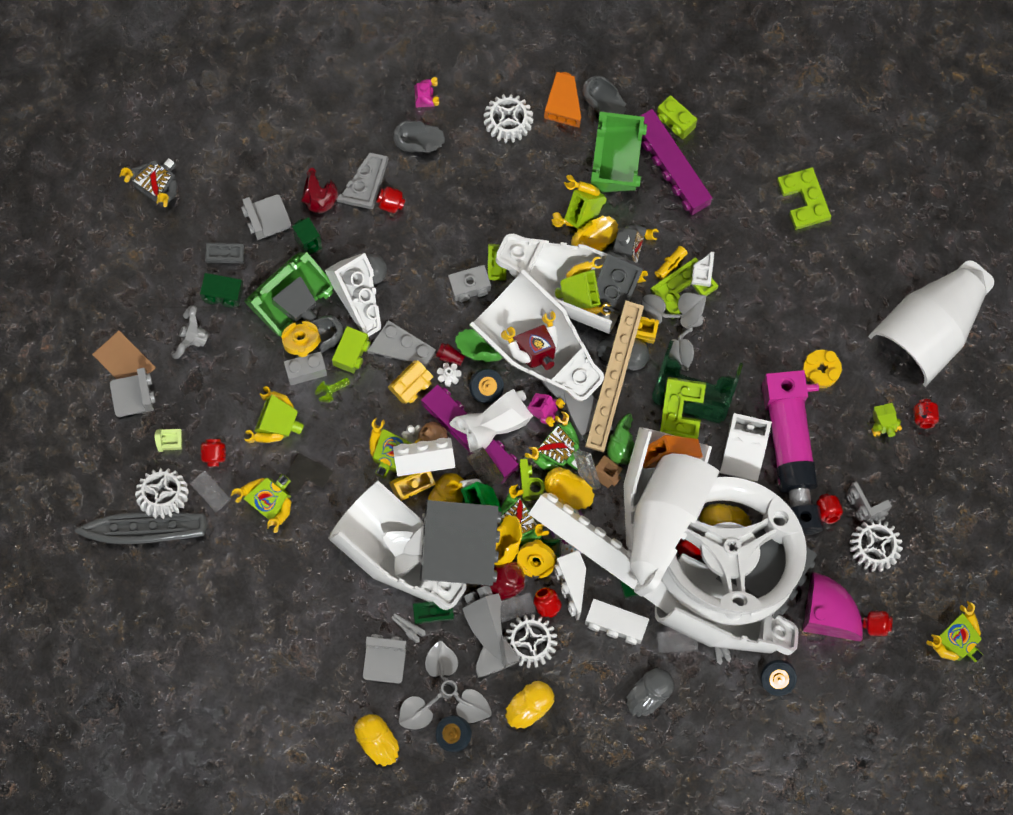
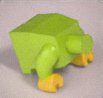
[871,403,902,437]

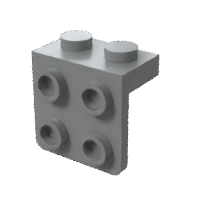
[241,195,291,240]
[110,368,156,417]
[847,481,892,524]
[363,634,407,684]

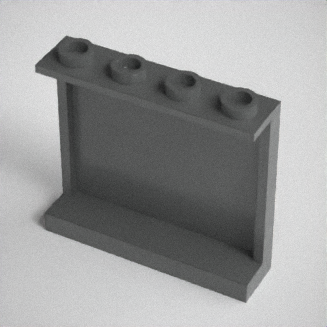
[420,500,501,587]
[716,515,817,619]

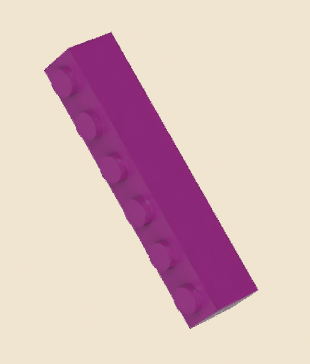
[640,109,712,215]
[421,384,519,484]

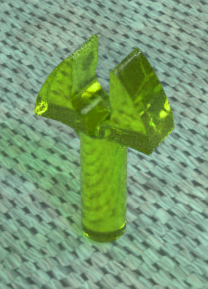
[315,377,350,402]

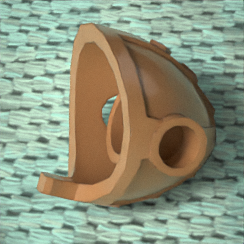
[418,421,448,441]

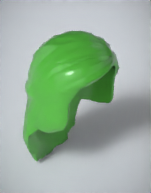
[455,329,503,362]
[607,413,635,465]

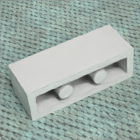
[393,438,455,476]
[585,599,649,645]

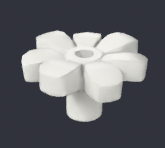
[437,363,461,387]
[402,425,422,443]

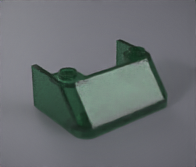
[652,340,743,423]

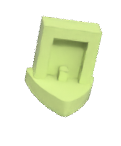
[155,429,182,452]

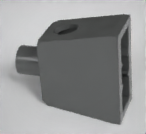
[272,277,317,323]

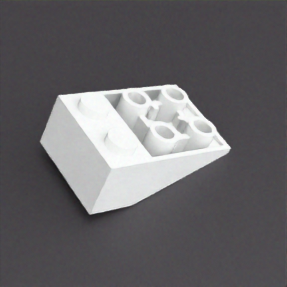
[720,413,772,482]
[554,551,586,621]

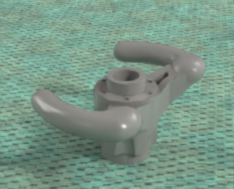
[171,305,208,359]

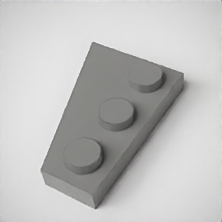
[337,153,389,209]
[368,320,436,367]

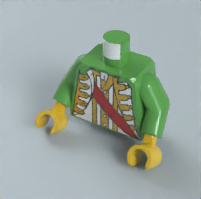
[525,411,583,471]
[500,484,549,545]

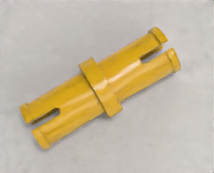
[655,246,688,280]

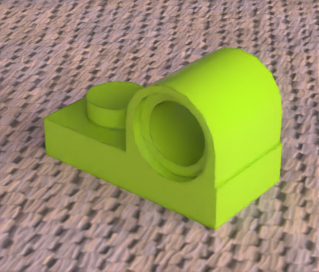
[519,459,545,501]

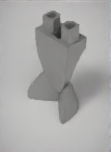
[542,380,614,442]
[462,586,520,678]

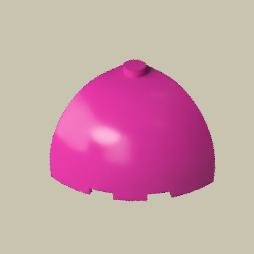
[803,572,863,642]

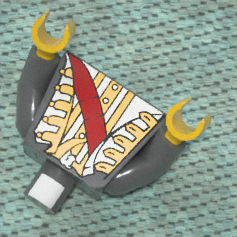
[119,158,177,207]
[613,224,659,283]

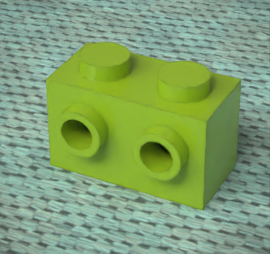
[656,95,697,140]
[332,326,370,374]

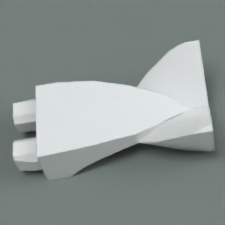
[449,389,534,459]
[382,525,424,576]

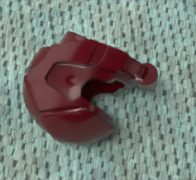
[301,168,338,213]
[480,562,525,601]

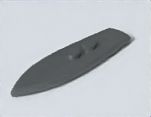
[75,512,207,544]

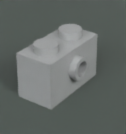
[448,265,491,302]
[284,351,327,386]

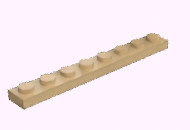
[585,301,644,452]

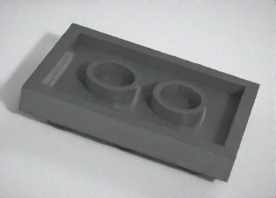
[597,251,644,316]

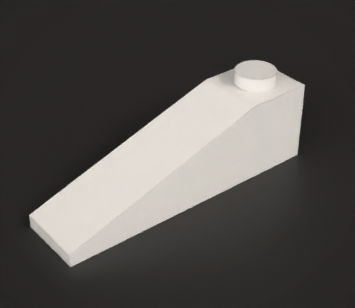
[325,253,381,337]

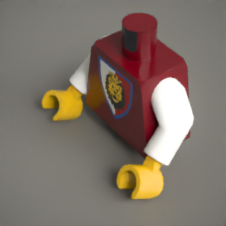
[501,311,558,370]

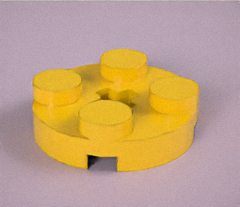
[281,321,321,357]
[803,350,842,388]
[517,540,557,578]

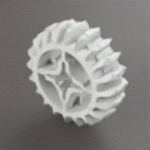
[484,94,533,143]
[135,467,189,519]
[849,520,903,572]
[504,614,557,668]

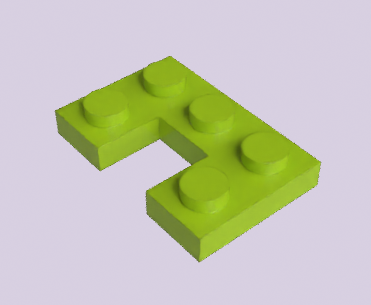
[777,167,831,230]
[650,257,718,319]
[660,377,706,439]

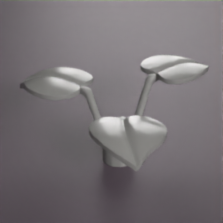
[642,292,706,371]
[398,641,492,730]

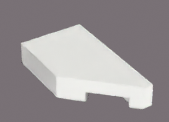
[691,252,714,287]

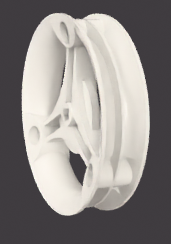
[661,477,807,625]

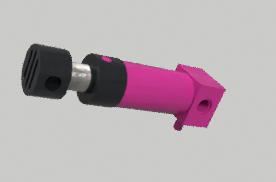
[762,370,823,536]

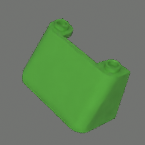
[591,112,647,193]
[244,252,334,337]

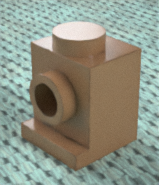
[588,455,623,488]

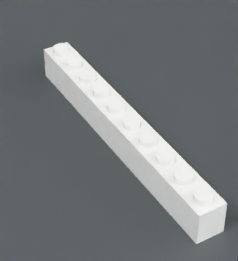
[529,493,699,618]

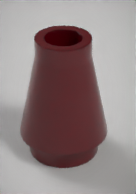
[436,343,465,366]

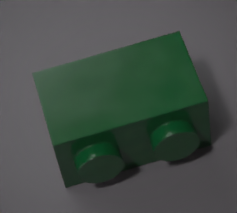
[292,217,322,255]
[200,273,244,308]

